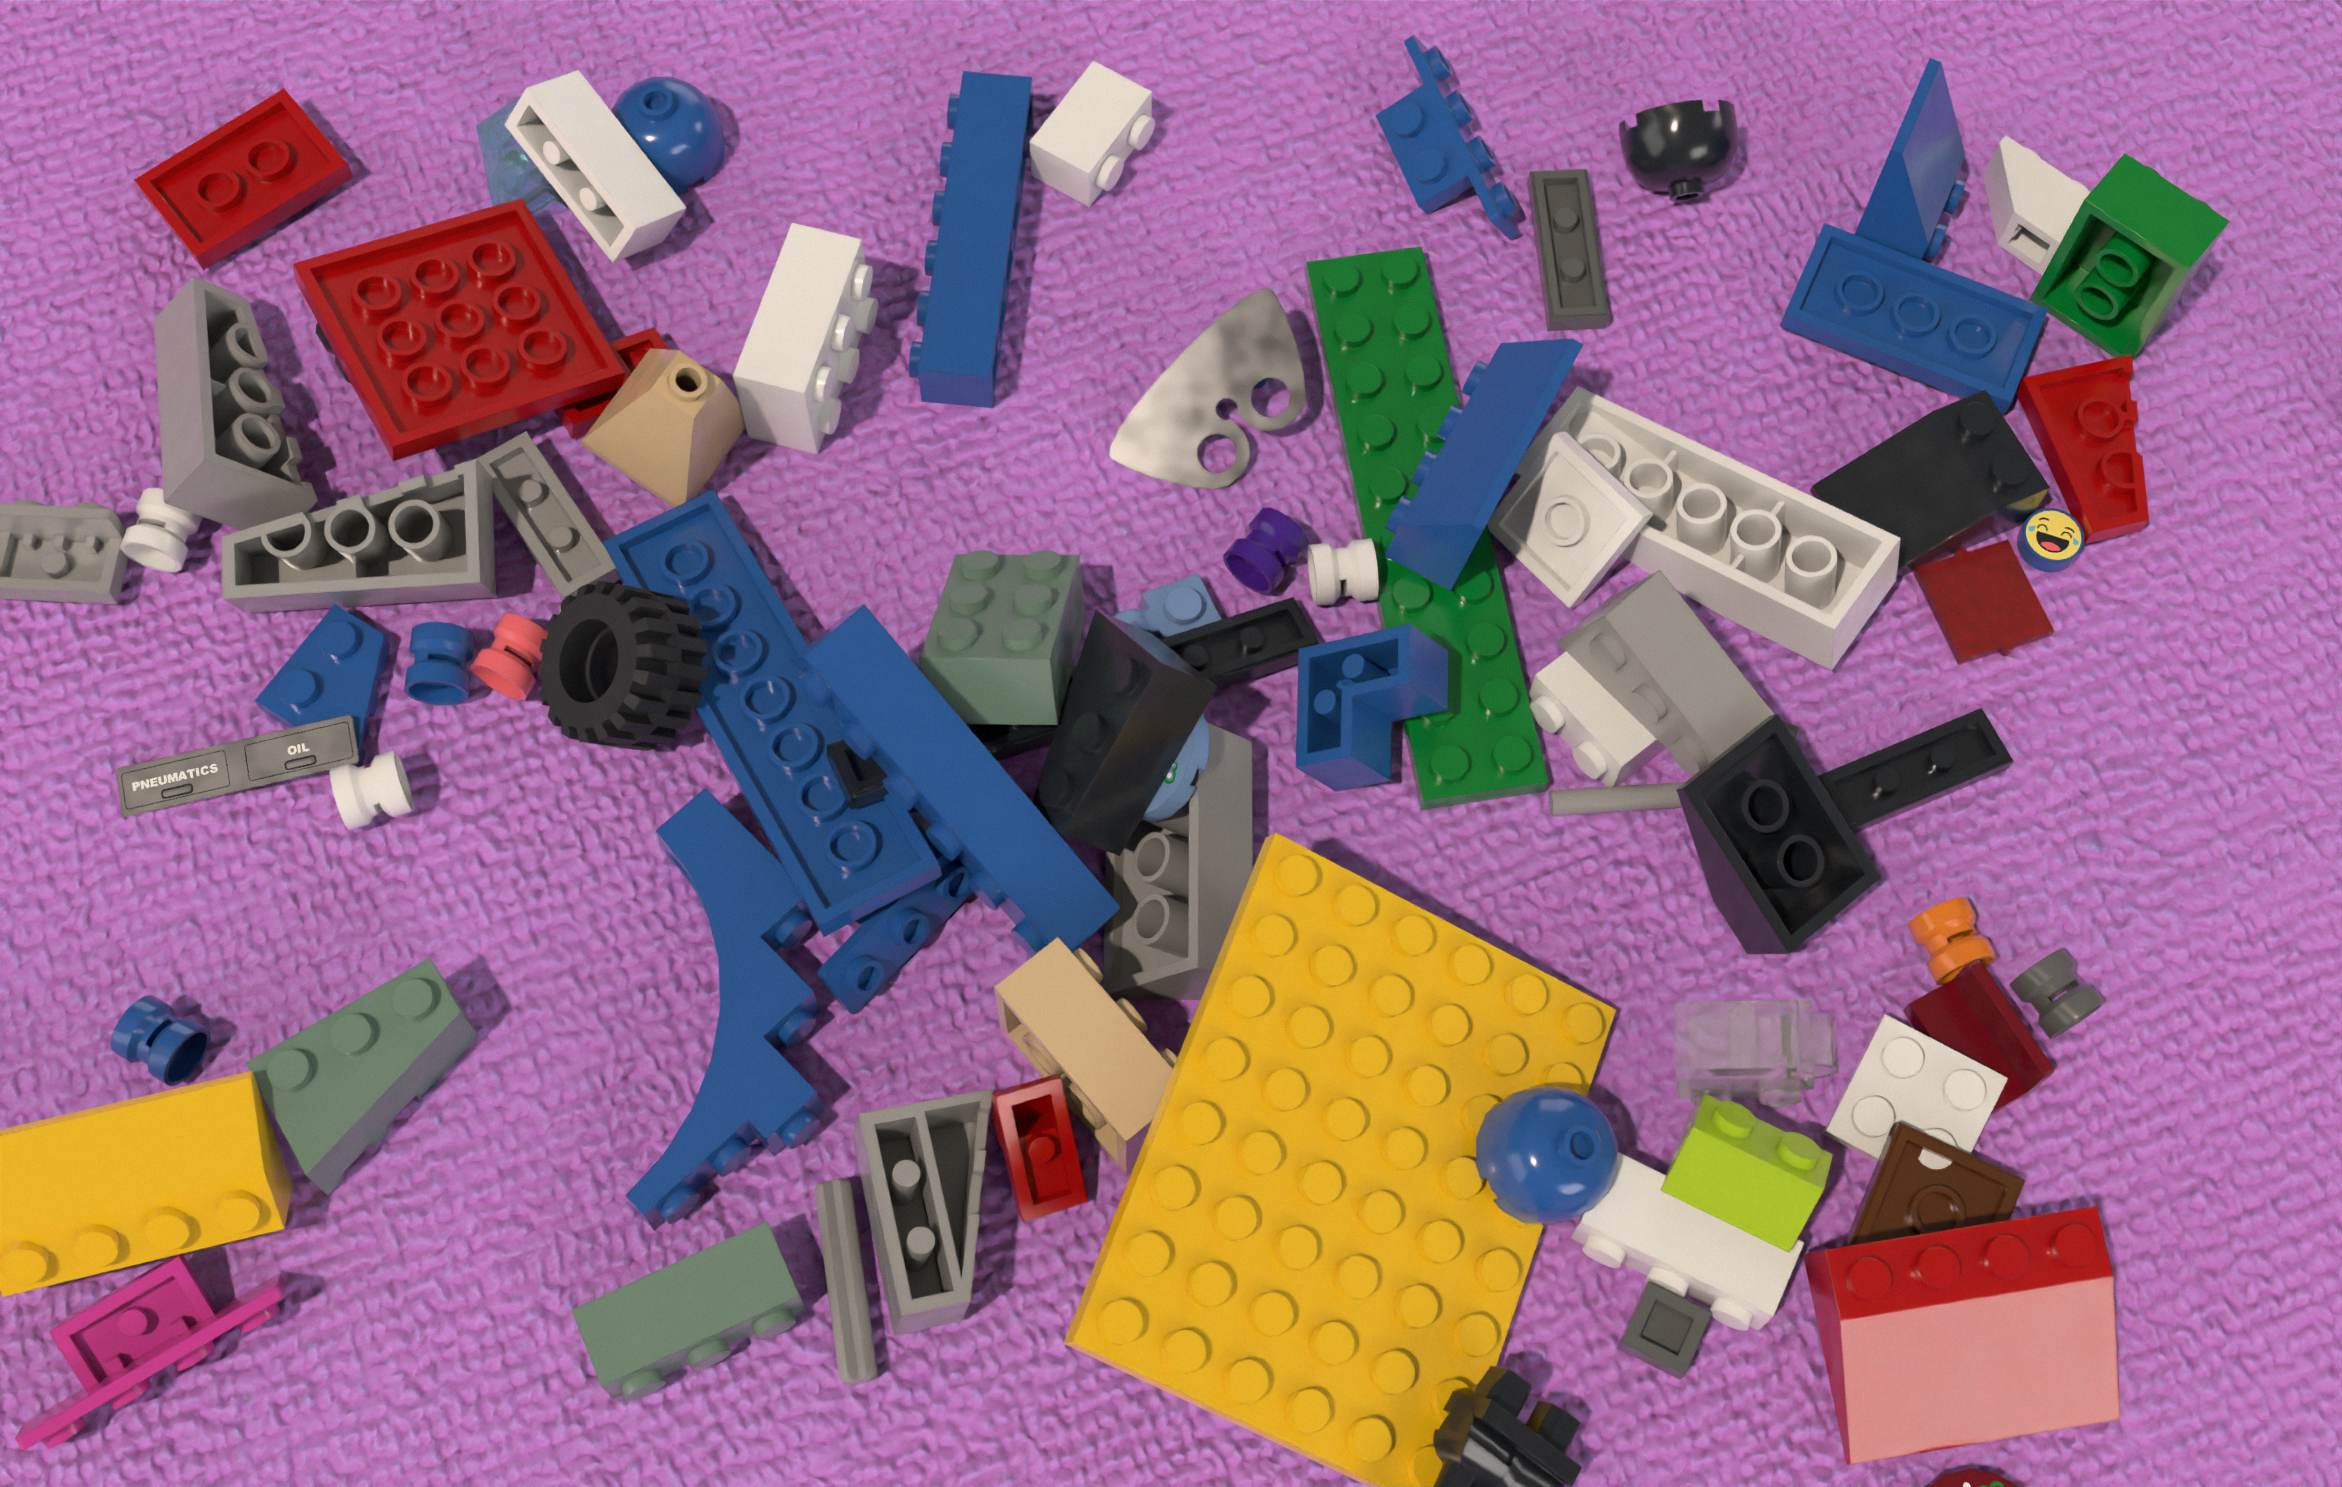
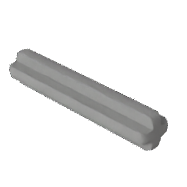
[814,1179,878,1385]

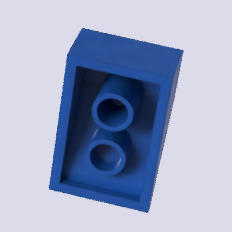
[1855,58,1967,260]

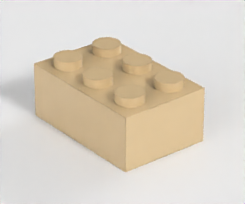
[994,937,1178,1177]

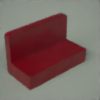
[1903,959,2054,1116]

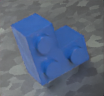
[1296,624,1448,791]

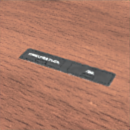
[116,715,359,817]

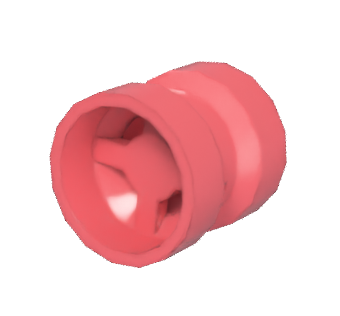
[470,613,548,700]

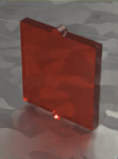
[1913,539,2054,665]

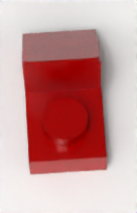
[990,1073,1088,1222]

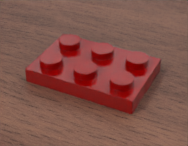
[134,88,353,270]

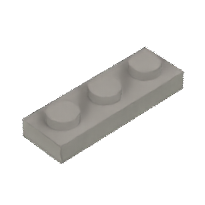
[476,431,620,601]

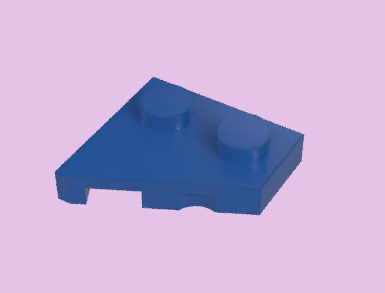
[254,604,390,767]

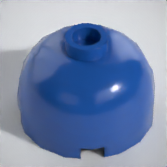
[611,77,725,196]
[1476,1086,1618,1225]

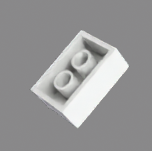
[733,223,878,454]

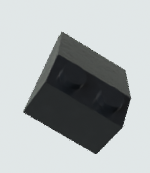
[1810,389,2050,578]
[1676,714,1881,954]

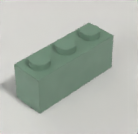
[571,1221,807,1401]

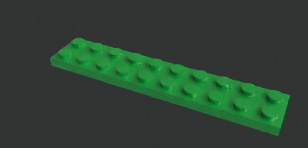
[1305,246,1548,810]

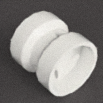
[120,488,203,572]
[1307,538,1379,606]
[330,751,414,830]

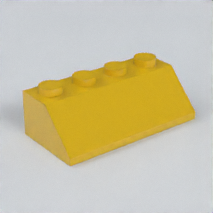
[0,1070,293,1297]

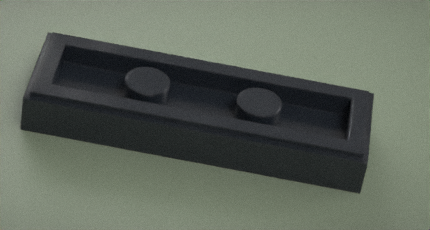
[1817,708,2013,834]

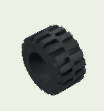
[537,581,708,751]

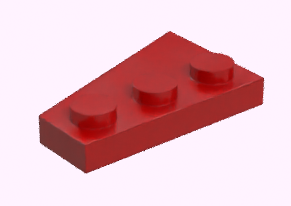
[2016,354,2149,544]

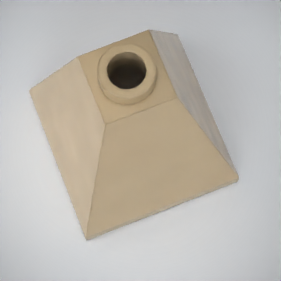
[580,348,746,508]

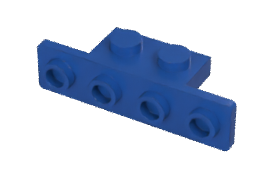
[1376,35,1521,240]
[817,811,974,1014]

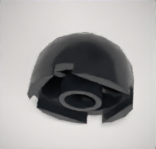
[1618,100,1737,202]

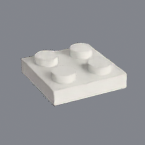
[1487,431,1653,608]
[1822,1014,2008,1170]

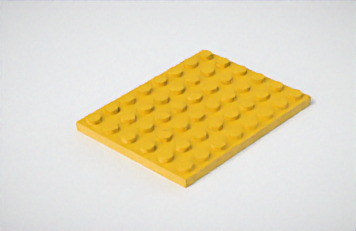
[1063,832,1616,1487]

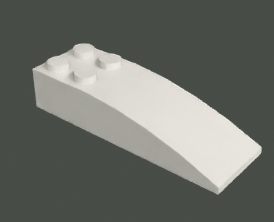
[1512,386,1901,670]

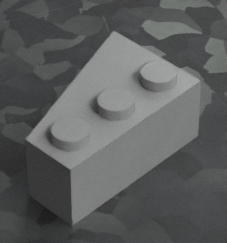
[1557,570,1774,775]
[852,1088,993,1336]

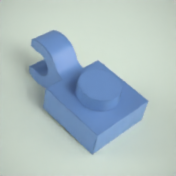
[1113,573,1222,639]

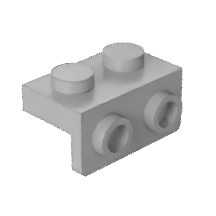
[0,499,128,604]

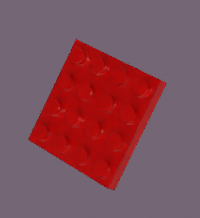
[293,198,625,461]

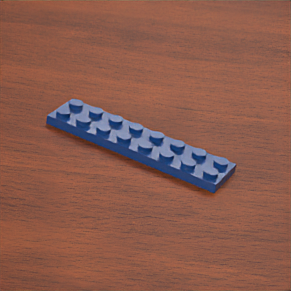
[602,489,942,937]

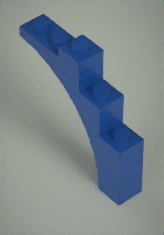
[625,788,824,1231]

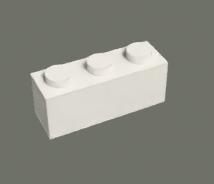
[504,70,687,263]
[1571,1152,1804,1331]

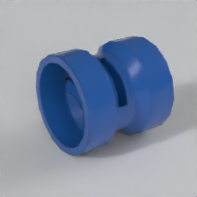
[404,622,475,706]
[110,995,211,1086]

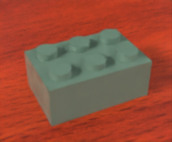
[919,550,1086,725]

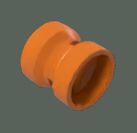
[1907,897,1997,985]

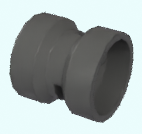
[2009,948,2106,1040]

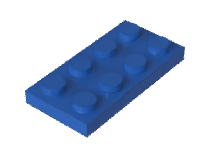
[1780,223,2048,415]

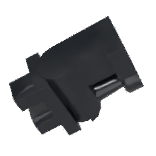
[1433,1366,1582,1487]

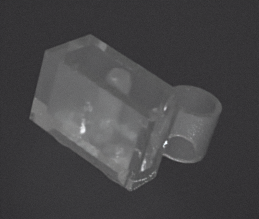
[1673,1000,1839,1107]

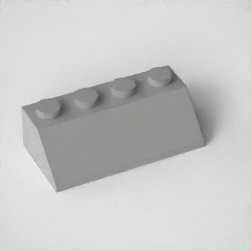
[1103,722,1253,1000]

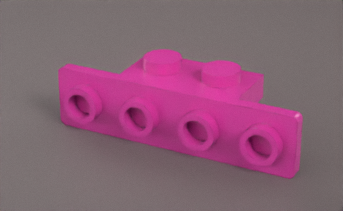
[15,1254,287,1451]

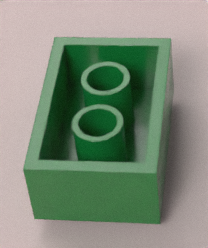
[2029,153,2230,361]

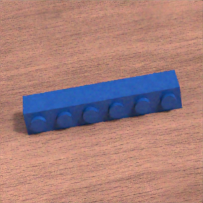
[909,71,1034,408]
[790,604,1121,957]

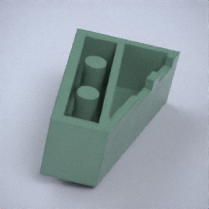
[246,958,479,1196]

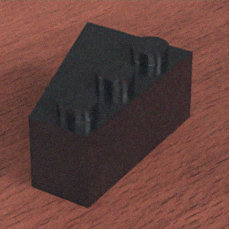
[1032,609,1217,856]

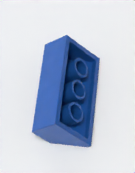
[1384,338,1584,591]

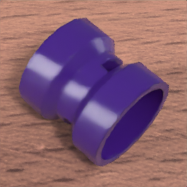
[1223,507,1309,595]

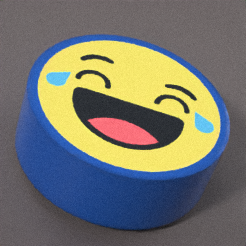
[2017,508,2084,572]

